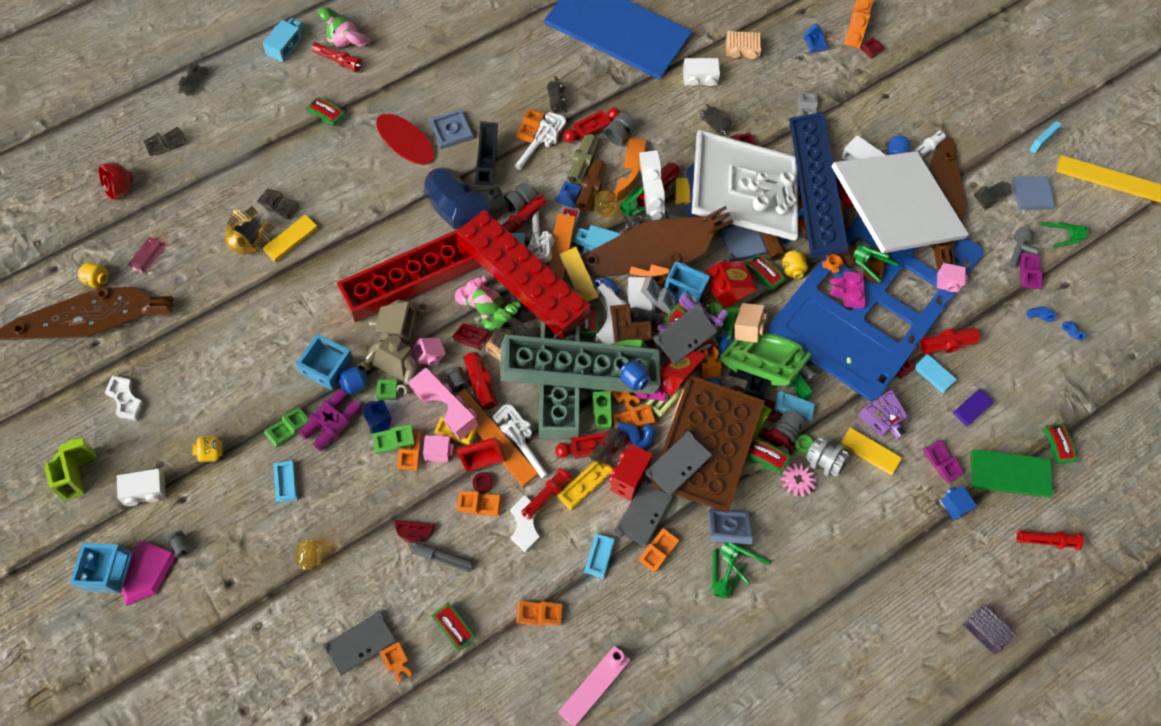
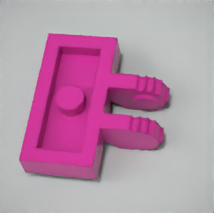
[830,271,865,308]

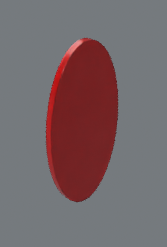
[376,114,434,165]

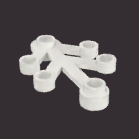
[748,171,797,215]

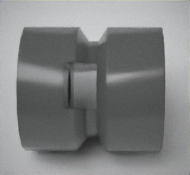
[604,112,637,145]
[504,182,536,215]

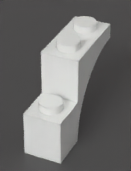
[639,150,665,221]
[595,284,627,345]

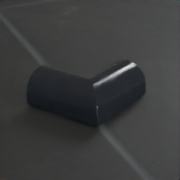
[728,368,768,400]

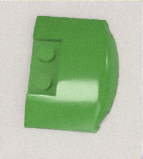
[720,332,811,385]

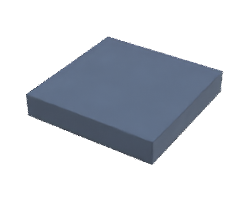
[429,109,474,149]
[1012,176,1055,210]
[720,226,767,261]
[708,509,753,544]

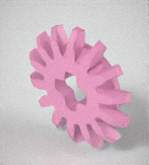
[781,463,817,497]

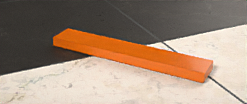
[454,389,538,487]

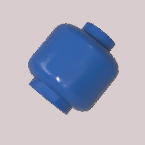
[887,135,911,155]
[621,361,651,391]
[338,366,368,395]

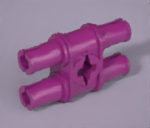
[298,389,362,452]

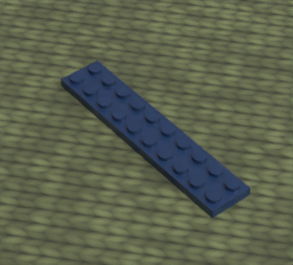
[789,112,848,258]

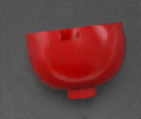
[98,162,133,200]

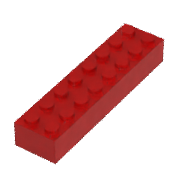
[456,210,590,340]
[336,229,482,322]

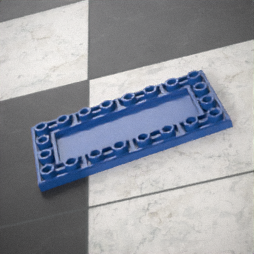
[544,0,692,80]

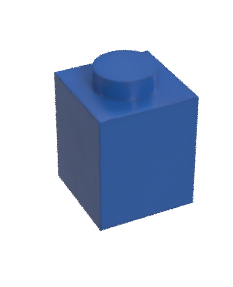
[941,486,977,521]

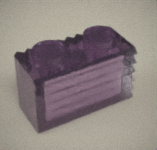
[962,603,1016,655]

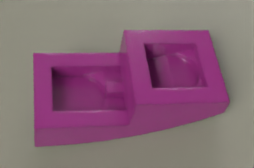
[1019,253,1042,289]
[922,440,964,483]

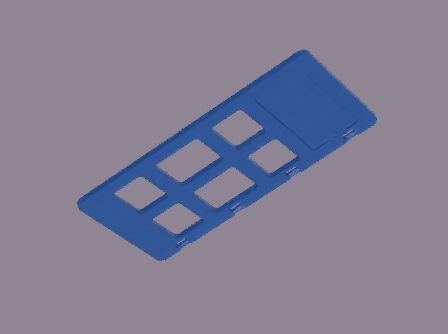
[768,215,983,401]

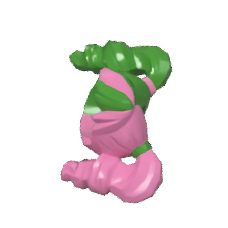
[318,6,370,48]
[454,275,521,332]

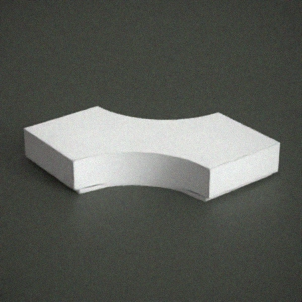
[105,375,144,421]
[510,495,540,553]

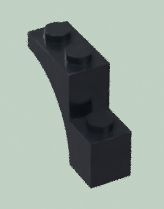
[475,121,498,186]

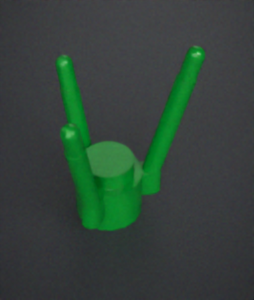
[619,184,646,217]
[1039,222,1088,248]
[853,244,899,283]
[714,312,738,340]
[720,542,771,585]
[710,549,747,599]

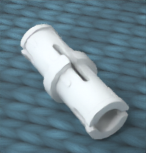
[914,131,946,158]

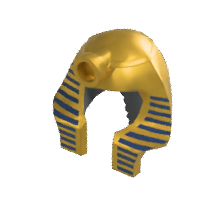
[224,206,274,254]

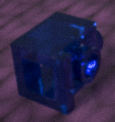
[363,400,392,434]

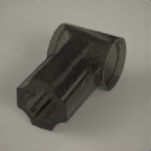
[974,181,1012,210]

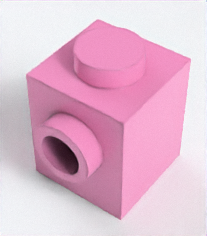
[937,263,968,292]
[412,338,446,366]
[423,434,454,463]

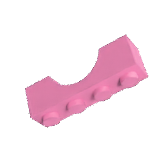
[408,368,478,441]

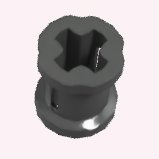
[446,367,469,392]
[166,531,193,559]

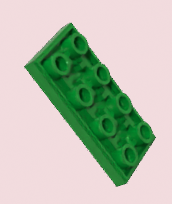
[970,449,1053,498]

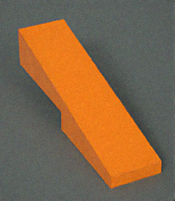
[550,213,575,281]

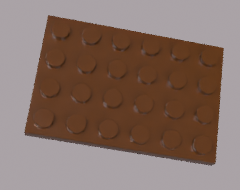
[650,375,765,513]

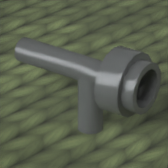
[1009,227,1039,268]

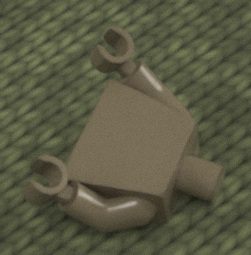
[369,300,426,358]
[357,336,417,396]

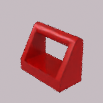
[456,437,506,472]

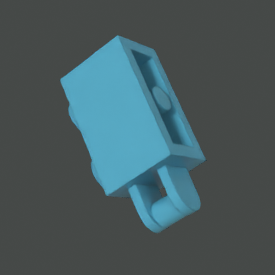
[263,18,304,62]
[573,225,621,253]

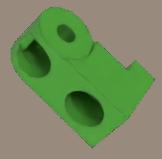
[592,391,611,429]

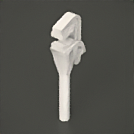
[515,112,566,170]
[527,210,555,264]
[492,405,548,479]

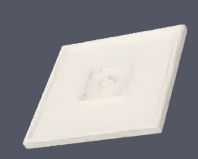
[692,130,798,241]
[831,151,969,253]

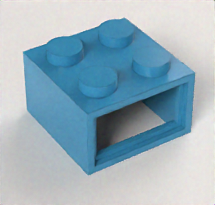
[664,261,710,303]
[296,333,353,391]
[70,543,133,594]

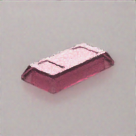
[128,237,165,273]

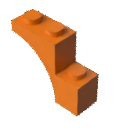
[844,0,874,48]

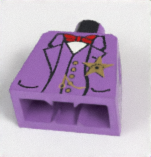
[858,390,907,439]

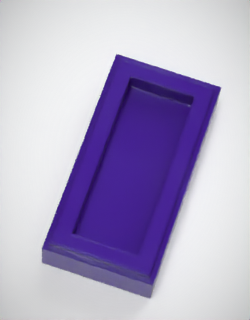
[953,388,994,426]

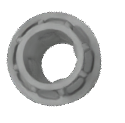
[806,437,850,477]

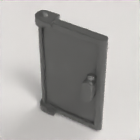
[653,304,717,365]
[644,431,712,496]
[614,481,673,547]
[322,610,396,675]

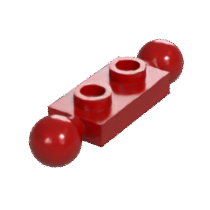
[563,107,621,143]
[555,432,629,459]

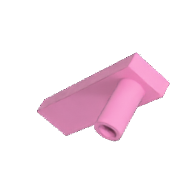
[558,646,630,726]

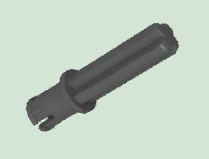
[412,541,473,572]

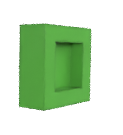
[376,379,398,400]

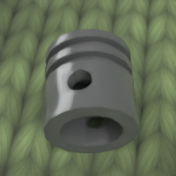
[775,411,805,443]

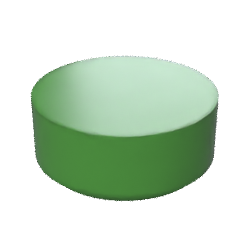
[794,435,814,455]

